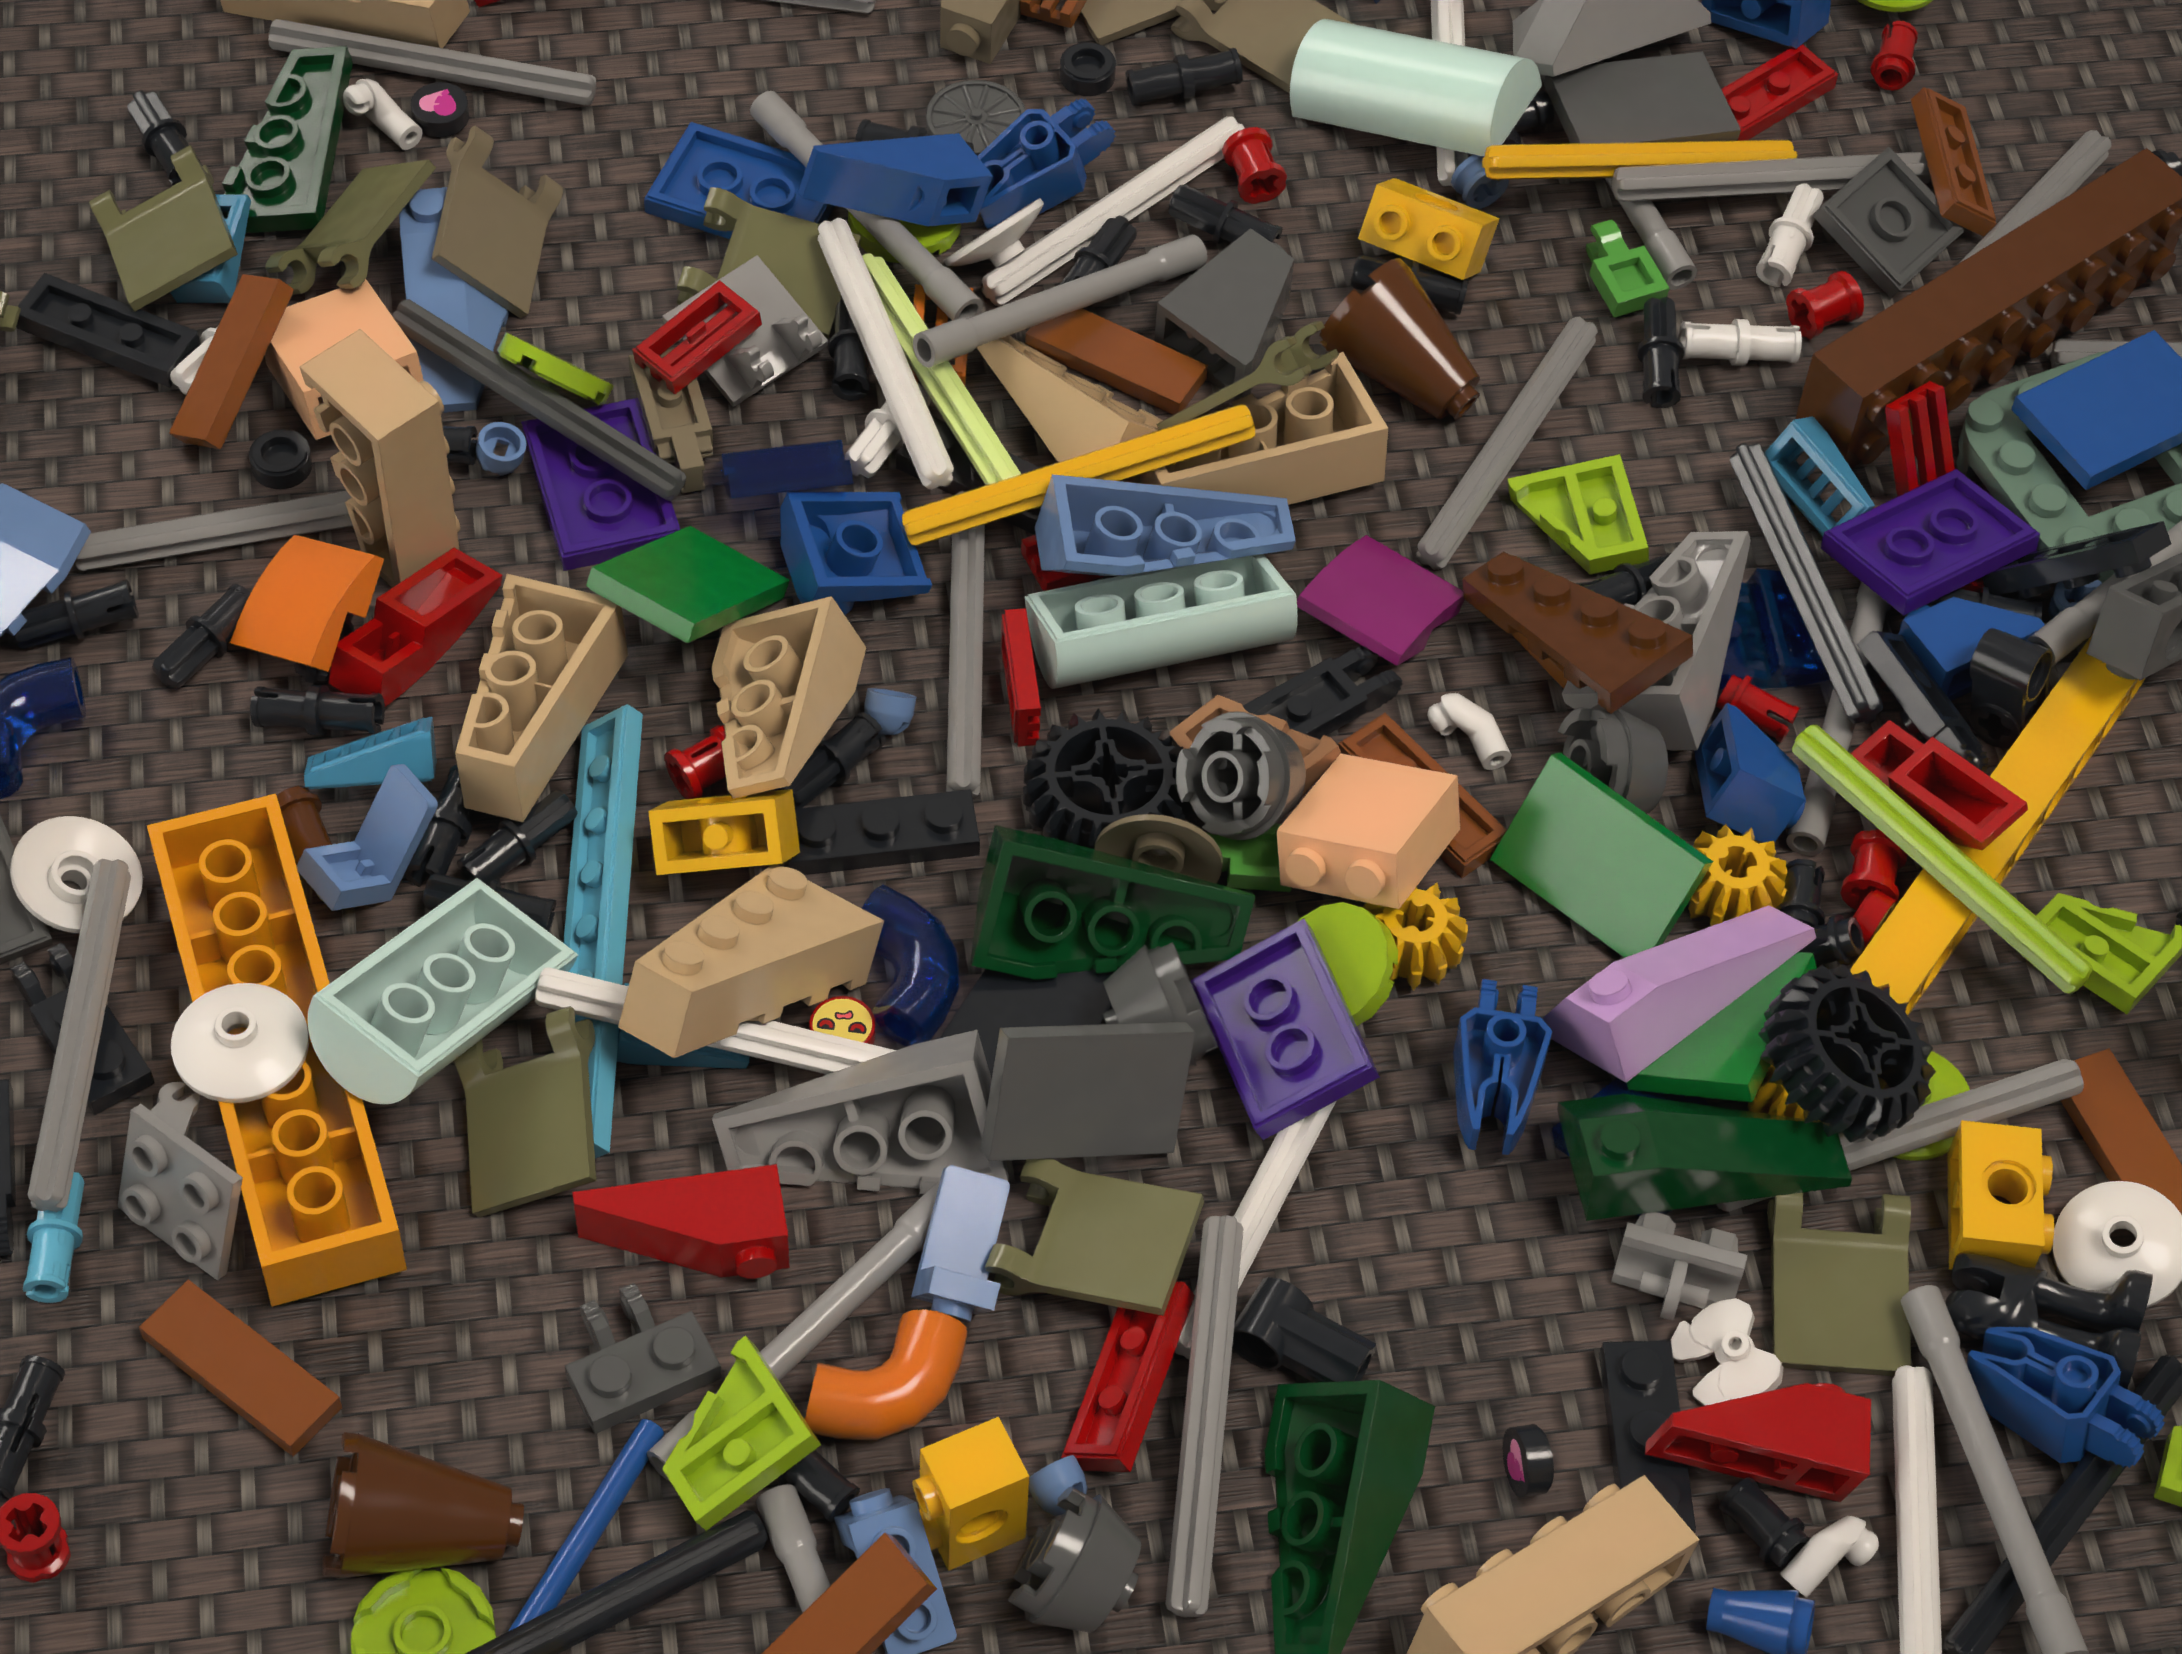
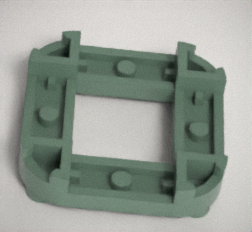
[1956,351,2182,583]

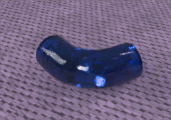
[0,657,86,799]
[862,885,960,1047]

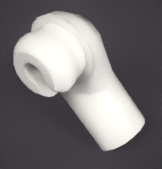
[343,79,423,150]
[1427,693,1511,770]
[1780,1516,1879,1598]

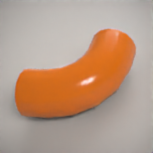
[805,1309,968,1440]

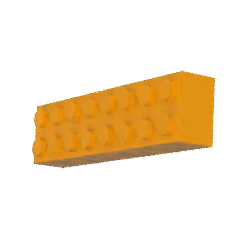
[147,794,407,1307]

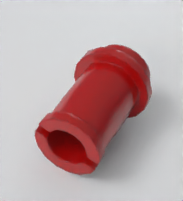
[1871,21,1918,91]
[1716,674,1800,743]

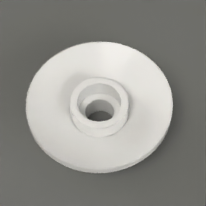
[943,198,1044,268]
[10,816,143,933]
[171,983,309,1103]
[2052,1181,2182,1308]

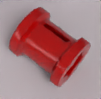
[1222,127,1287,204]
[1786,271,1864,339]
[664,725,726,799]
[1840,829,1908,910]
[0,1493,71,1583]

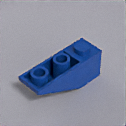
[798,133,993,227]

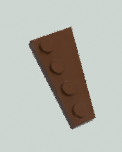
[1463,552,1693,714]

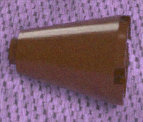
[1319,258,1480,420]
[323,1432,524,1578]

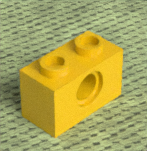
[1358,178,1500,280]
[648,789,800,875]
[1947,1120,2054,1270]
[912,1416,1029,1571]

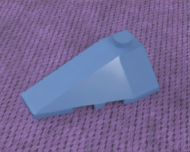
[399,187,510,413]
[1035,474,1296,576]
[0,483,91,637]

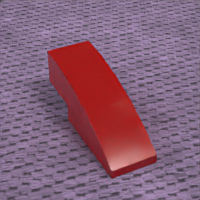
[329,547,503,707]
[1851,720,2028,850]

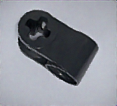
[1969,628,2053,748]

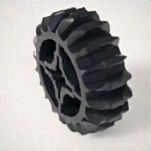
[1023,708,1192,849]
[1758,964,1936,1143]

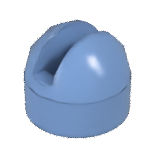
[476,422,526,476]
[864,688,917,735]
[1029,1455,1088,1516]

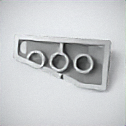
[1562,531,1751,751]
[712,1030,1009,1195]

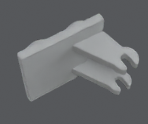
[662,255,828,407]
[117,1082,243,1280]

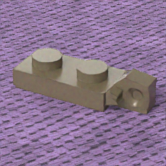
[628,348,713,493]

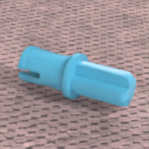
[23,1172,85,1303]

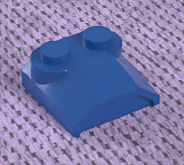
[780,492,932,615]

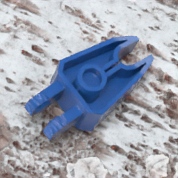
[978,98,1116,229]
[1453,979,1553,1155]
[1967,1327,2165,1468]

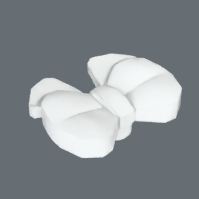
[1671,1298,1783,1406]

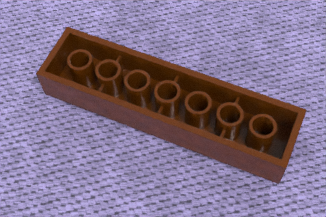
[1795,148,2182,468]

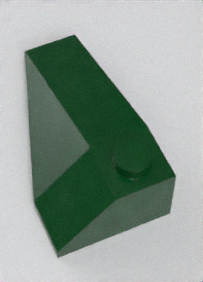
[970,825,1255,979]
[1557,1094,1852,1221]
[1265,1380,1435,1654]

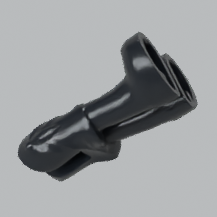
[1945,1252,2153,1389]

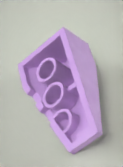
[1542,905,1816,1083]

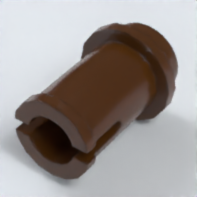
[277,786,332,865]

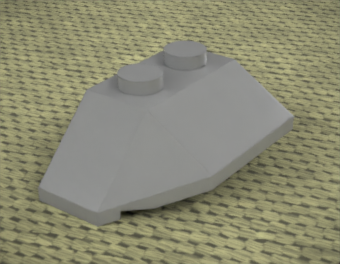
[1513,0,1711,77]

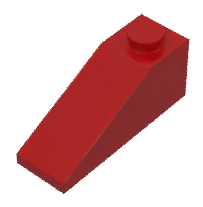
[572,1164,790,1279]
[1645,1383,1871,1502]

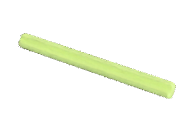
[862,253,1021,485]

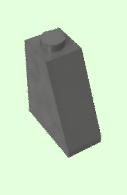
[1154,228,1294,400]

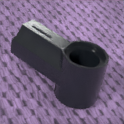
[1232,1277,1376,1383]

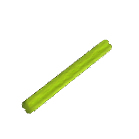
[1792,724,2093,994]

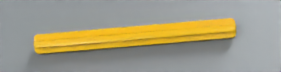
[1482,140,1797,180]
[902,404,1255,546]

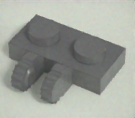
[565,1283,722,1434]

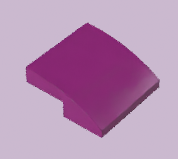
[1297,535,1465,666]

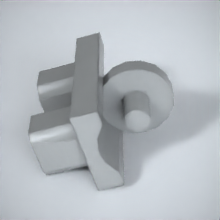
[1611,1212,1748,1321]

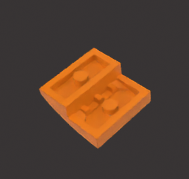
[230,534,385,672]

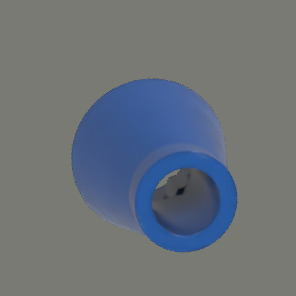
[1706,1588,1815,1654]

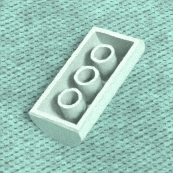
[1290,19,1542,157]
[1025,554,1298,689]
[308,878,578,1104]

